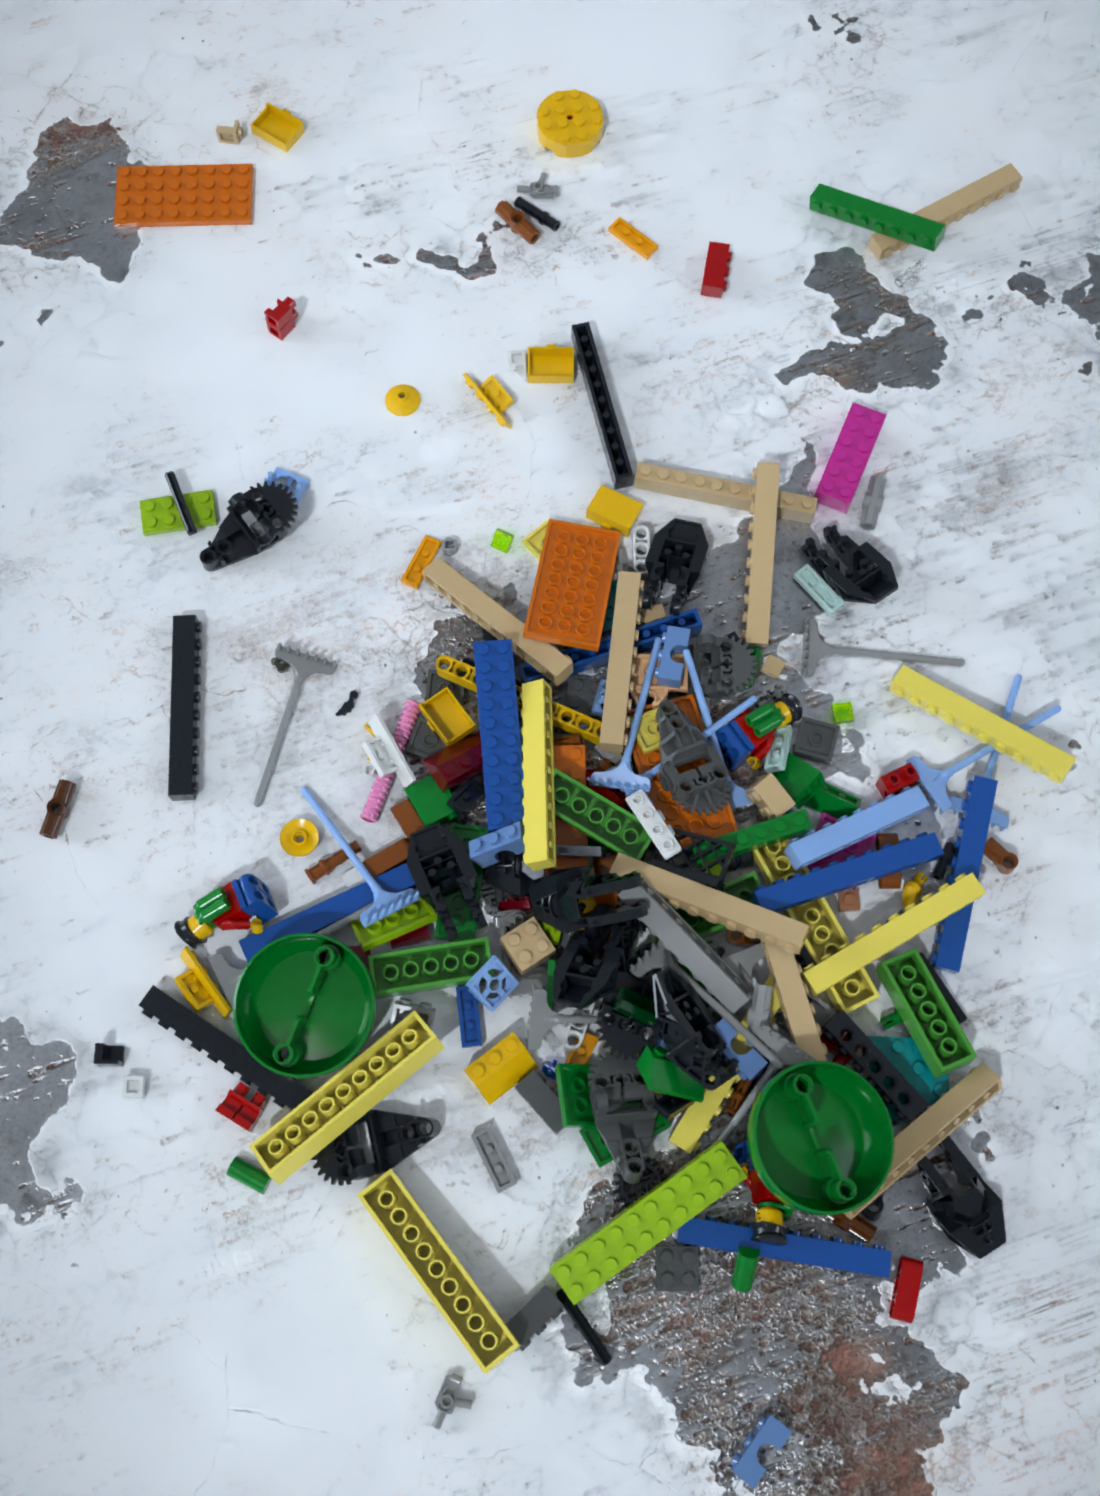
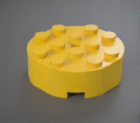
[537,89,603,158]

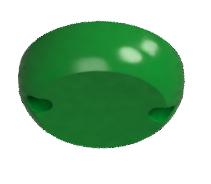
[233,933,377,1078]
[747,1061,894,1216]

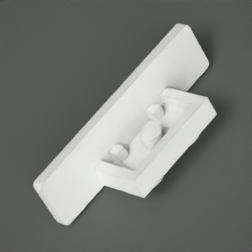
[362,713,416,788]
[625,789,682,860]

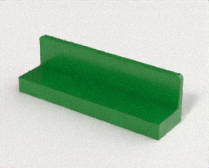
[804,782,862,819]

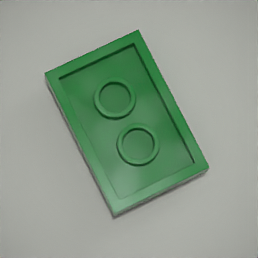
[555,1064,597,1128]

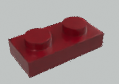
[499,896,532,910]
[390,925,431,950]

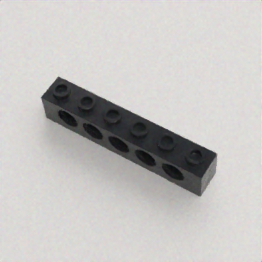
[821,1010,929,1122]

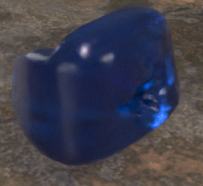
[542,1059,558,1080]

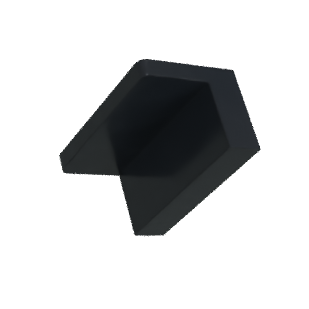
[446,778,485,824]

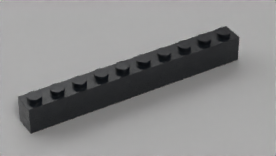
[571,322,633,489]
[168,615,202,801]
[138,985,313,1111]

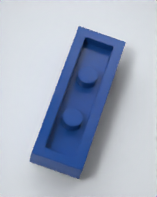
[456,986,482,1048]

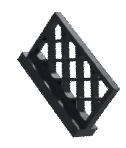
[645,828,736,892]

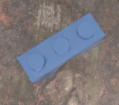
[654,625,691,689]
[469,821,525,868]
[713,1018,768,1083]
[730,1413,792,1489]

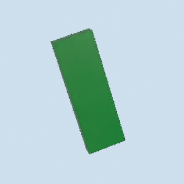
[546,958,557,1011]

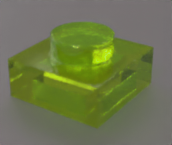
[490,528,515,553]
[831,702,854,724]

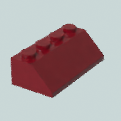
[422,730,483,792]

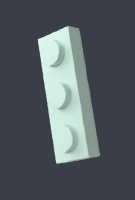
[793,563,845,616]
[764,724,793,773]

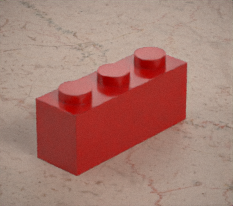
[700,241,732,298]

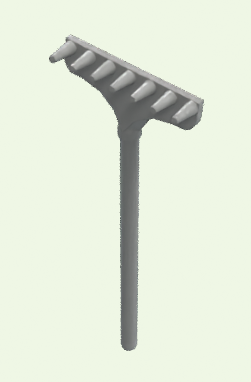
[801,616,965,677]
[254,643,337,807]
[479,887,543,998]
[208,903,373,1010]
[629,939,784,1069]
[722,943,790,1070]
[526,984,630,1050]
[716,1022,817,1143]

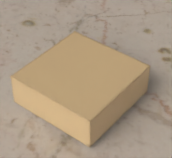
[760,654,786,680]

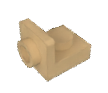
[216,120,243,145]

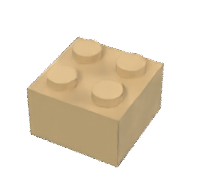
[744,773,796,820]
[499,916,556,976]

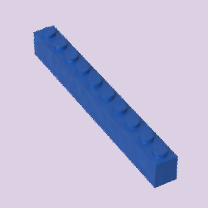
[518,608,703,683]
[930,775,998,974]
[750,832,944,913]
[239,863,417,962]
[676,1215,892,1278]

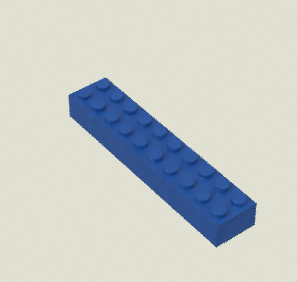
[473,639,524,834]

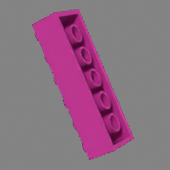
[814,402,886,514]

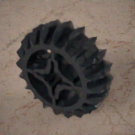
[612,1157,668,1208]

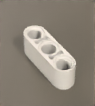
[632,525,650,581]
[564,1002,595,1051]

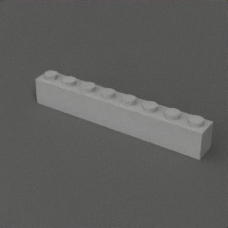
[618,876,754,1015]

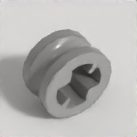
[441,537,458,556]

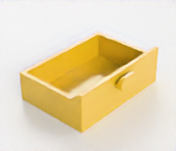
[250,102,305,152]
[528,344,574,383]
[586,485,644,537]
[418,687,476,747]

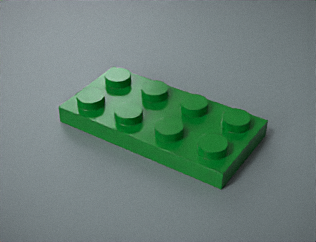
[579,1096,671,1168]

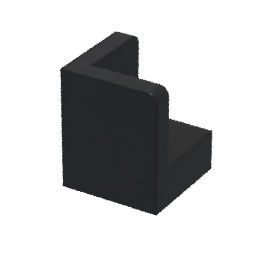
[93,1043,125,1067]

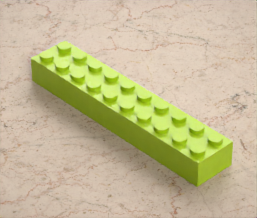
[549,1139,747,1305]

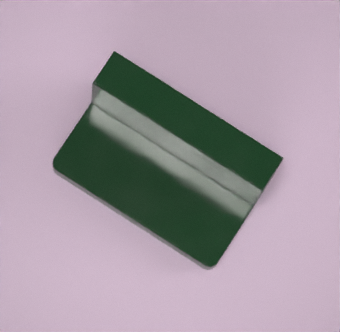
[612,987,657,1026]

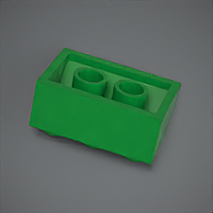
[636,1045,704,1103]

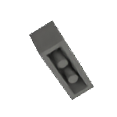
[515,1070,564,1135]
[506,1285,563,1351]

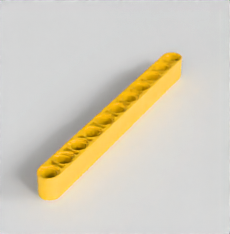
[436,655,626,753]

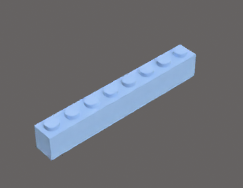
[784,786,930,871]

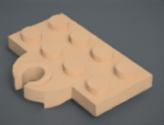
[630,654,688,709]

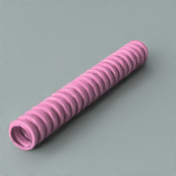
[360,700,420,823]

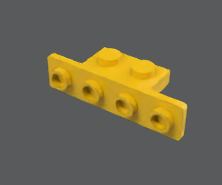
[463,372,515,428]
[174,946,231,1019]

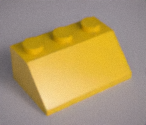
[464,1032,538,1105]

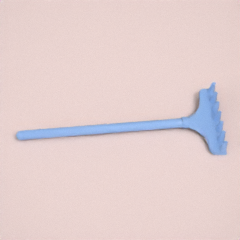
[587,637,662,792]
[683,649,751,809]
[949,674,1022,832]
[606,696,758,805]
[906,705,1061,815]
[301,786,420,928]

